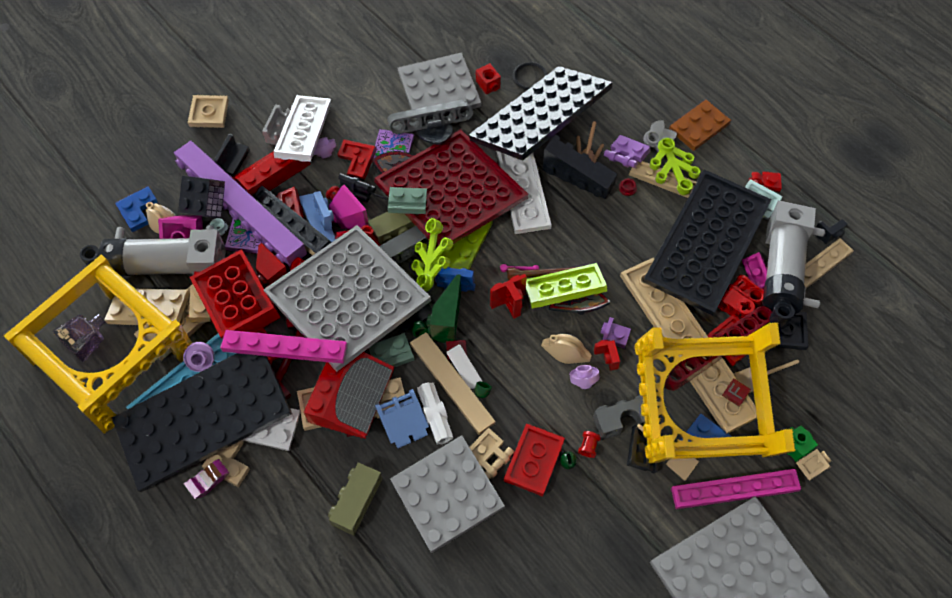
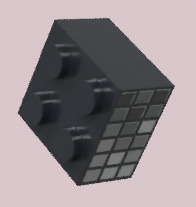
[178,176,225,218]

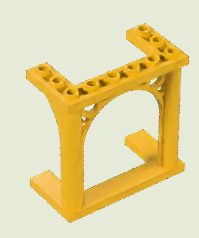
[4,255,192,434]
[635,323,795,463]

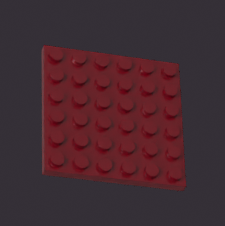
[374,130,528,248]

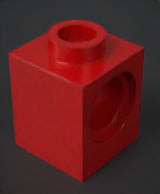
[476,63,501,95]

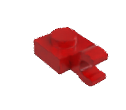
[749,172,782,192]

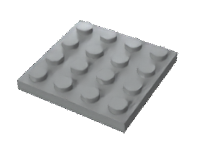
[398,53,481,121]
[390,435,505,553]

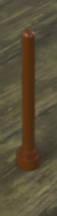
[507,267,577,281]

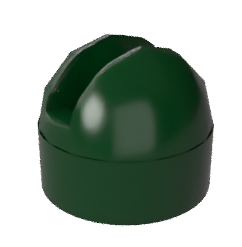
[412,320,428,337]
[475,381,492,398]
[560,451,577,469]

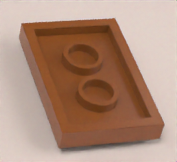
[669,100,731,151]

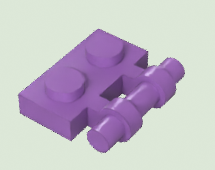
[604,135,650,168]

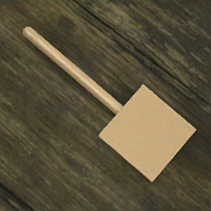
[734,360,799,393]
[637,424,699,481]

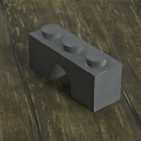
[593,395,661,440]

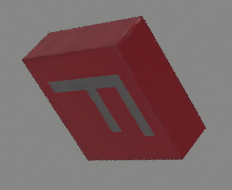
[722,378,751,407]

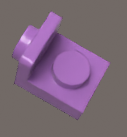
[601,317,631,349]

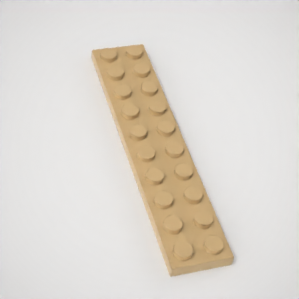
[620,258,757,434]

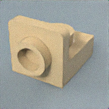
[796,449,831,481]

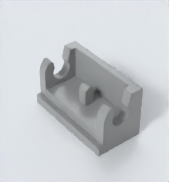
[262,104,290,145]

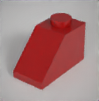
[256,243,288,285]

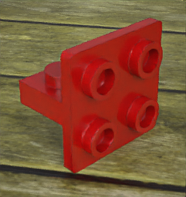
[490,274,527,319]

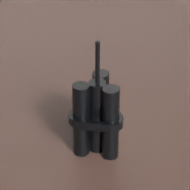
[338,173,387,203]

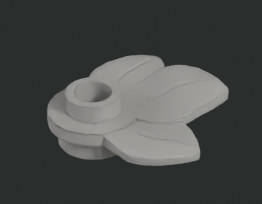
[643,120,677,152]

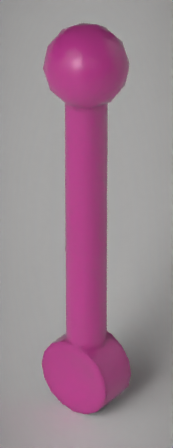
[500,264,539,272]

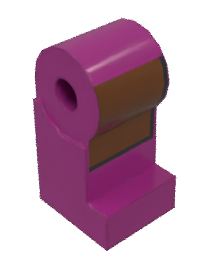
[184,459,229,499]

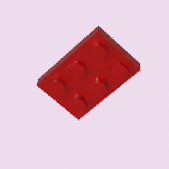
[504,423,565,496]

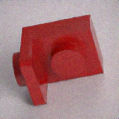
[594,340,620,371]

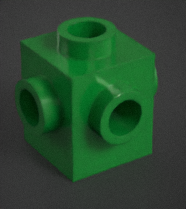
[786,425,818,462]

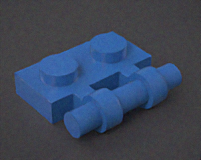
[435,267,475,292]

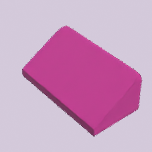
[742,252,767,291]

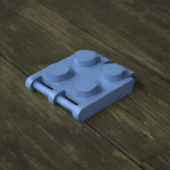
[375,389,429,448]

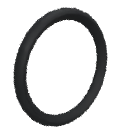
[513,62,548,90]

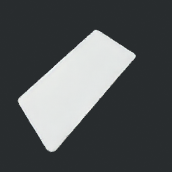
[447,345,482,389]

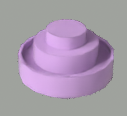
[313,137,336,159]
[183,342,215,372]
[570,365,600,389]

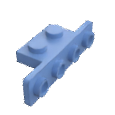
[299,191,336,242]

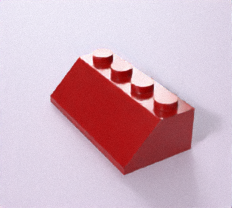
[232,151,311,196]

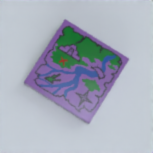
[374,129,414,158]
[225,219,264,253]

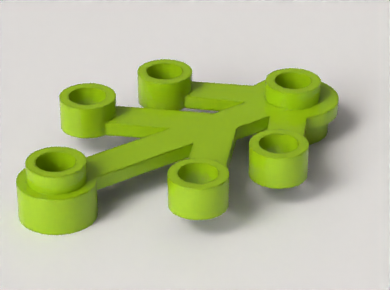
[649,138,701,195]
[412,218,453,292]

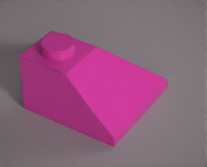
[329,185,368,229]
[158,215,203,239]

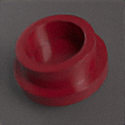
[619,178,637,196]

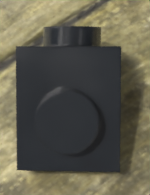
[815,219,848,244]

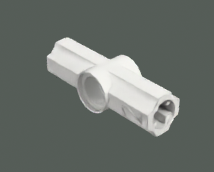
[417,382,453,445]

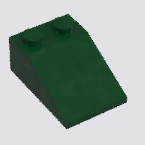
[427,274,461,343]

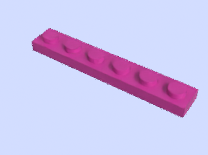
[221,330,347,364]
[671,469,801,509]

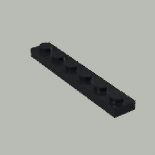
[252,186,332,253]

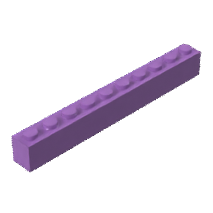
[174,141,307,268]

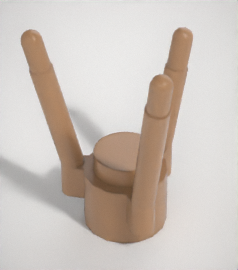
[577,121,604,163]

